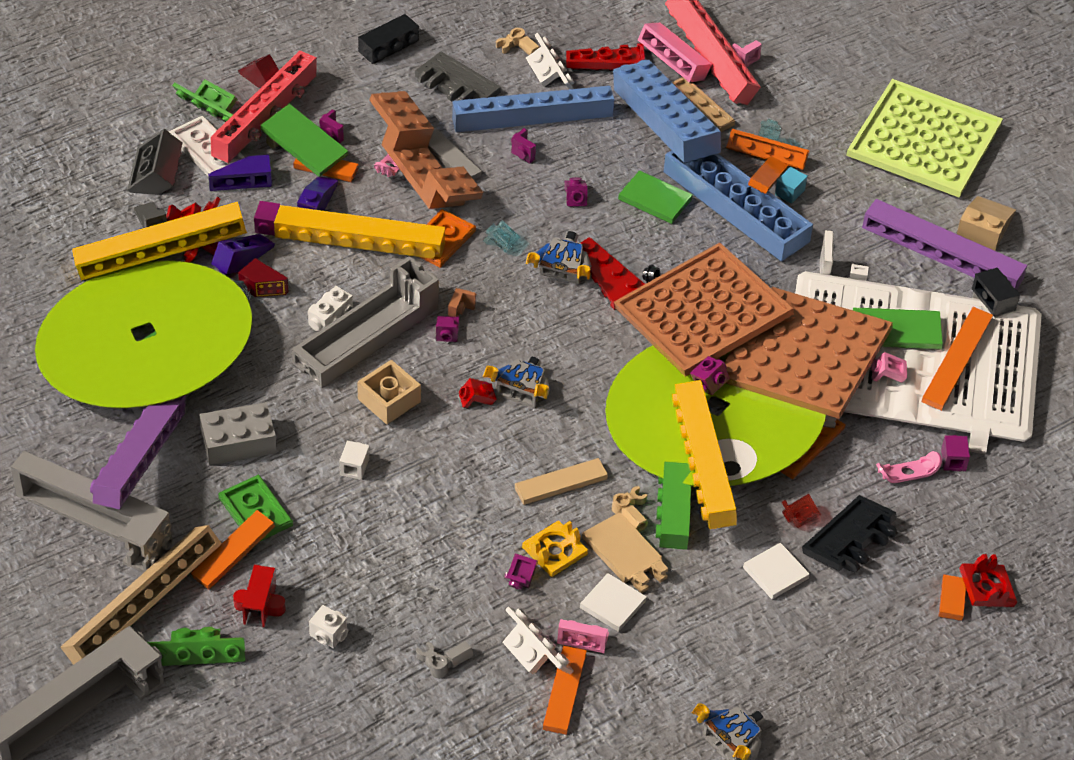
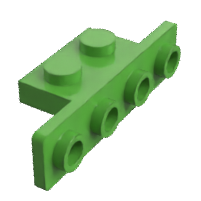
[172,79,238,122]
[147,627,245,666]

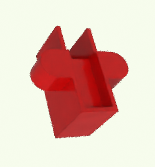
[233,565,286,628]

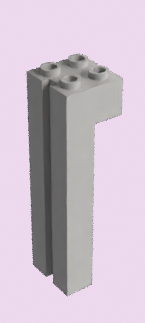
[292,256,439,388]
[11,451,173,573]
[0,626,164,760]

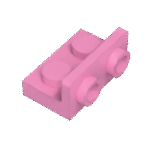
[557,619,609,653]

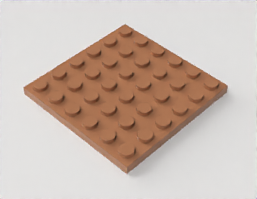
[614,243,794,377]
[724,287,893,419]

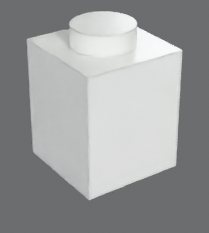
[339,441,369,480]

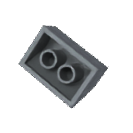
[127,129,183,195]

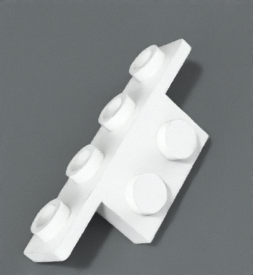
[526,33,575,90]
[503,606,573,675]

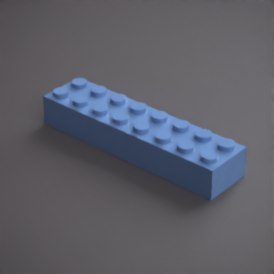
[613,60,721,163]
[664,150,813,262]

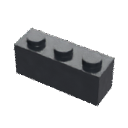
[358,14,419,64]

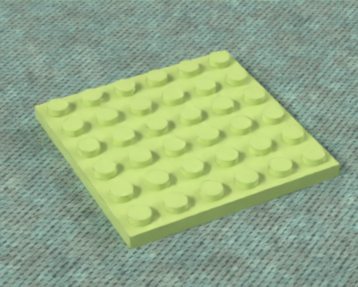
[846,79,1003,198]

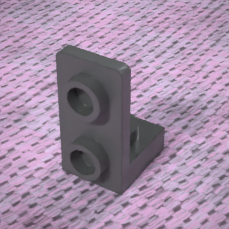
[134,202,167,228]

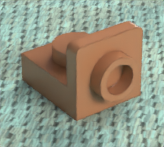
[448,288,477,317]

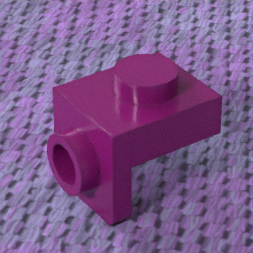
[319,109,344,144]
[511,128,536,163]
[564,177,587,206]
[504,553,538,590]

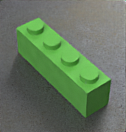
[655,462,691,550]

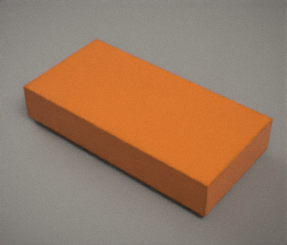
[938,574,966,621]

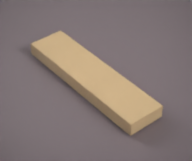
[672,77,735,132]
[515,458,608,505]

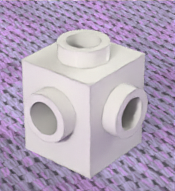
[309,605,348,649]

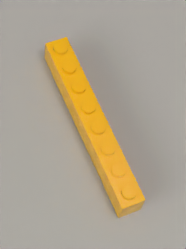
[72,202,247,281]
[274,205,445,259]
[672,380,737,530]

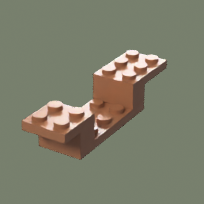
[369,91,484,209]

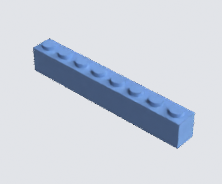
[452,86,614,132]

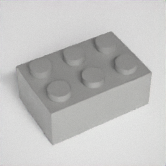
[199,402,277,466]

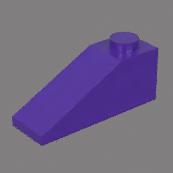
[208,155,272,191]
[297,176,338,211]
[211,234,275,275]

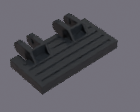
[802,495,898,573]

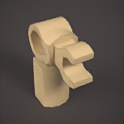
[496,28,540,55]
[611,486,648,532]

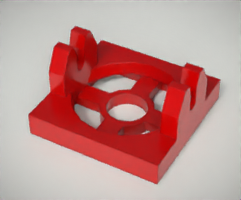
[959,554,1017,607]

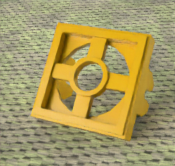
[522,520,588,577]

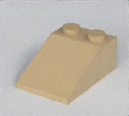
[957,196,1016,251]

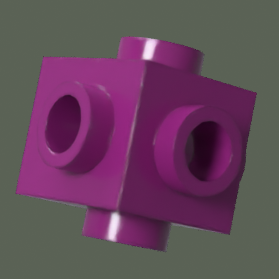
[690,356,730,395]

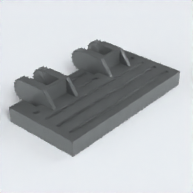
[415,51,501,102]

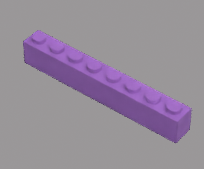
[862,199,1027,289]
[90,395,186,510]

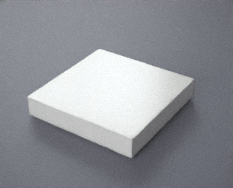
[820,230,834,275]
[743,543,810,599]
[580,573,646,632]

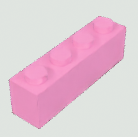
[638,22,712,82]

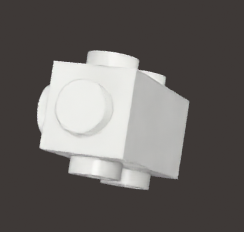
[308,286,353,331]

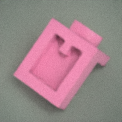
[731,40,762,67]
[871,352,907,383]

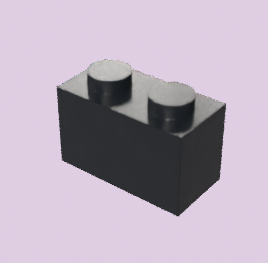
[972,267,1020,317]

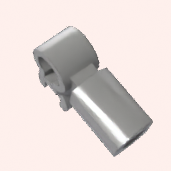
[416,641,473,678]

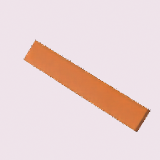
[921,307,993,411]

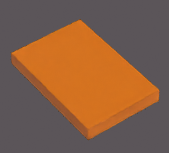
[420,209,476,268]

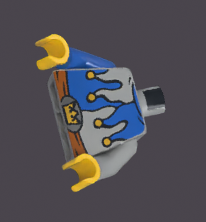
[525,231,591,284]
[483,357,550,409]
[691,703,765,760]

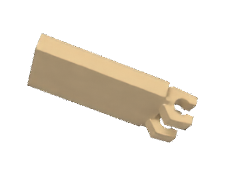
[582,512,668,593]

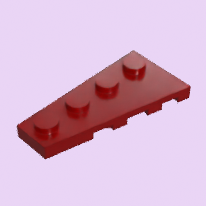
[566,43,645,70]
[580,237,645,310]

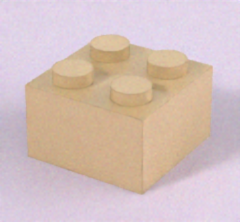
[357,360,421,425]

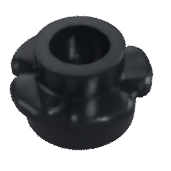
[642,264,660,283]

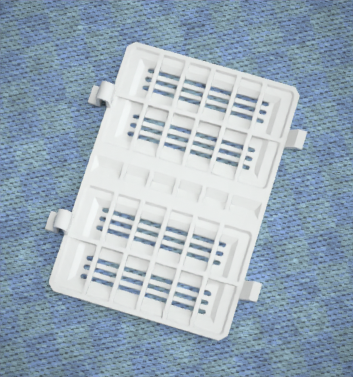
[795,264,1042,454]

